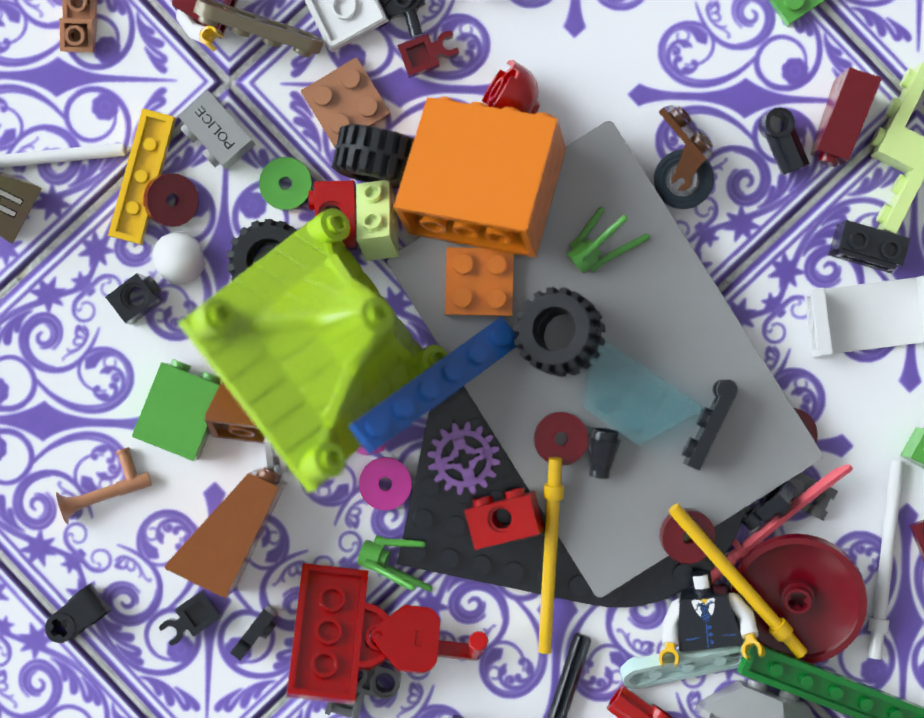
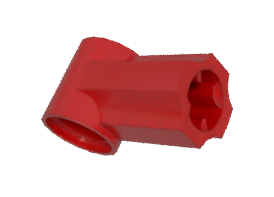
[606,685,673,718]

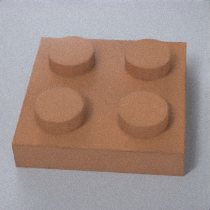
[301,57,391,149]

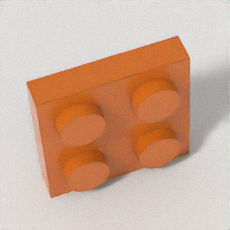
[445,247,514,316]

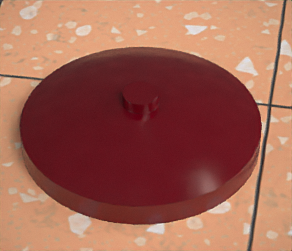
[731,534,867,664]

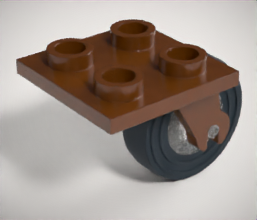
[654,104,714,209]

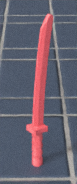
[710,464,853,585]

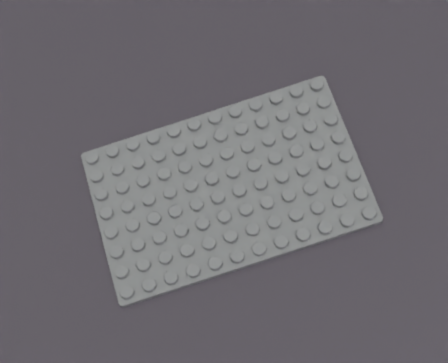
[387,121,822,597]

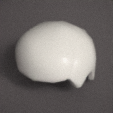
[153,232,205,285]

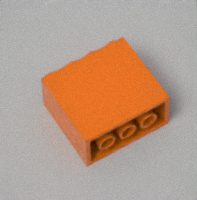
[394,97,566,258]

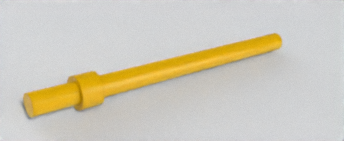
[538,457,564,654]
[668,503,808,659]

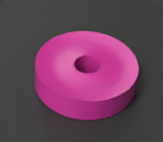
[359,457,412,510]

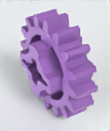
[427,422,500,495]

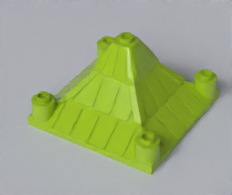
[178,208,448,493]

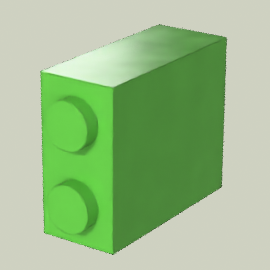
[131,359,221,461]

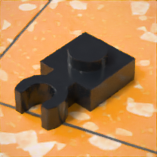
[741,480,796,531]
[159,589,222,645]
[230,605,278,661]

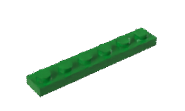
[737,645,924,718]

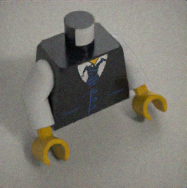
[659,569,765,668]

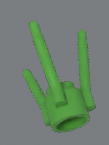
[566,207,650,274]
[358,535,433,592]

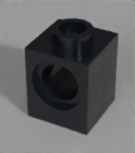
[105,273,163,325]

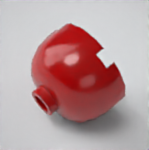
[482,60,540,114]

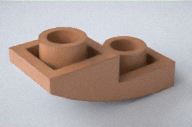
[59,0,98,52]

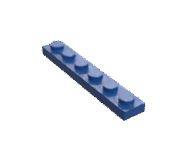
[348,316,518,455]

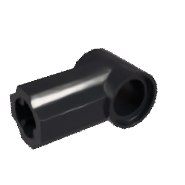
[758,107,810,176]

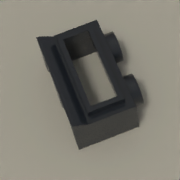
[828,220,911,274]

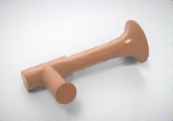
[56,447,152,525]

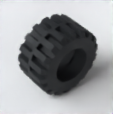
[332,124,414,188]
[227,219,297,280]
[513,287,606,377]

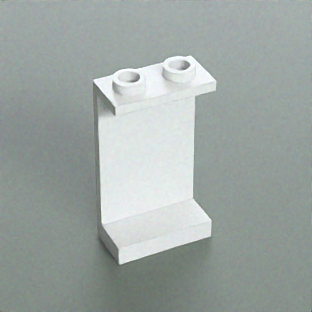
[804,275,924,356]

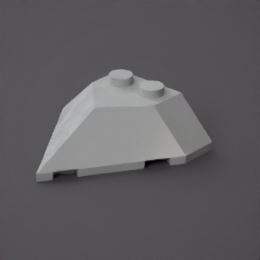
[695,678,815,718]

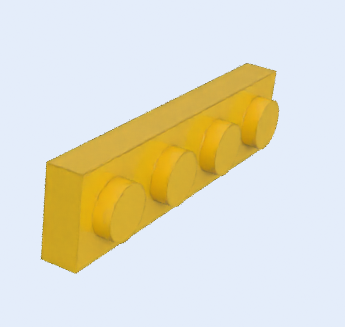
[108,108,176,245]

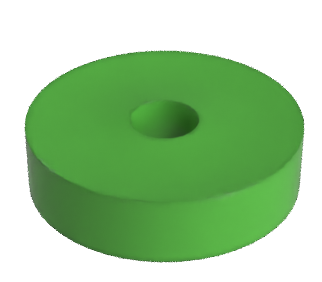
[259,157,313,211]

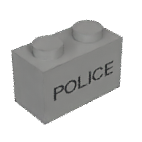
[178,90,256,170]

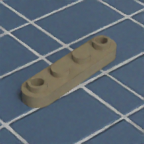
[194,0,324,57]

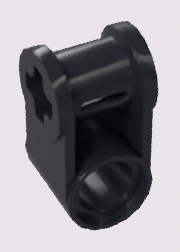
[45,583,112,643]

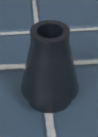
[587,427,621,479]

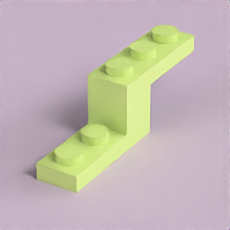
[870,62,924,234]

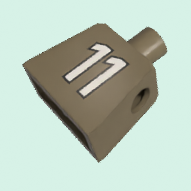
[0,172,42,244]

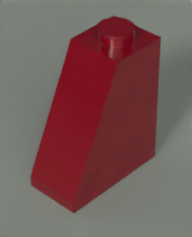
[810,67,882,167]

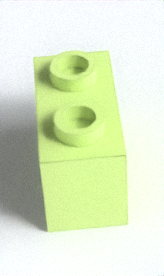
[356,180,399,261]

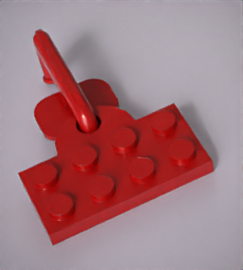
[286,563,489,705]

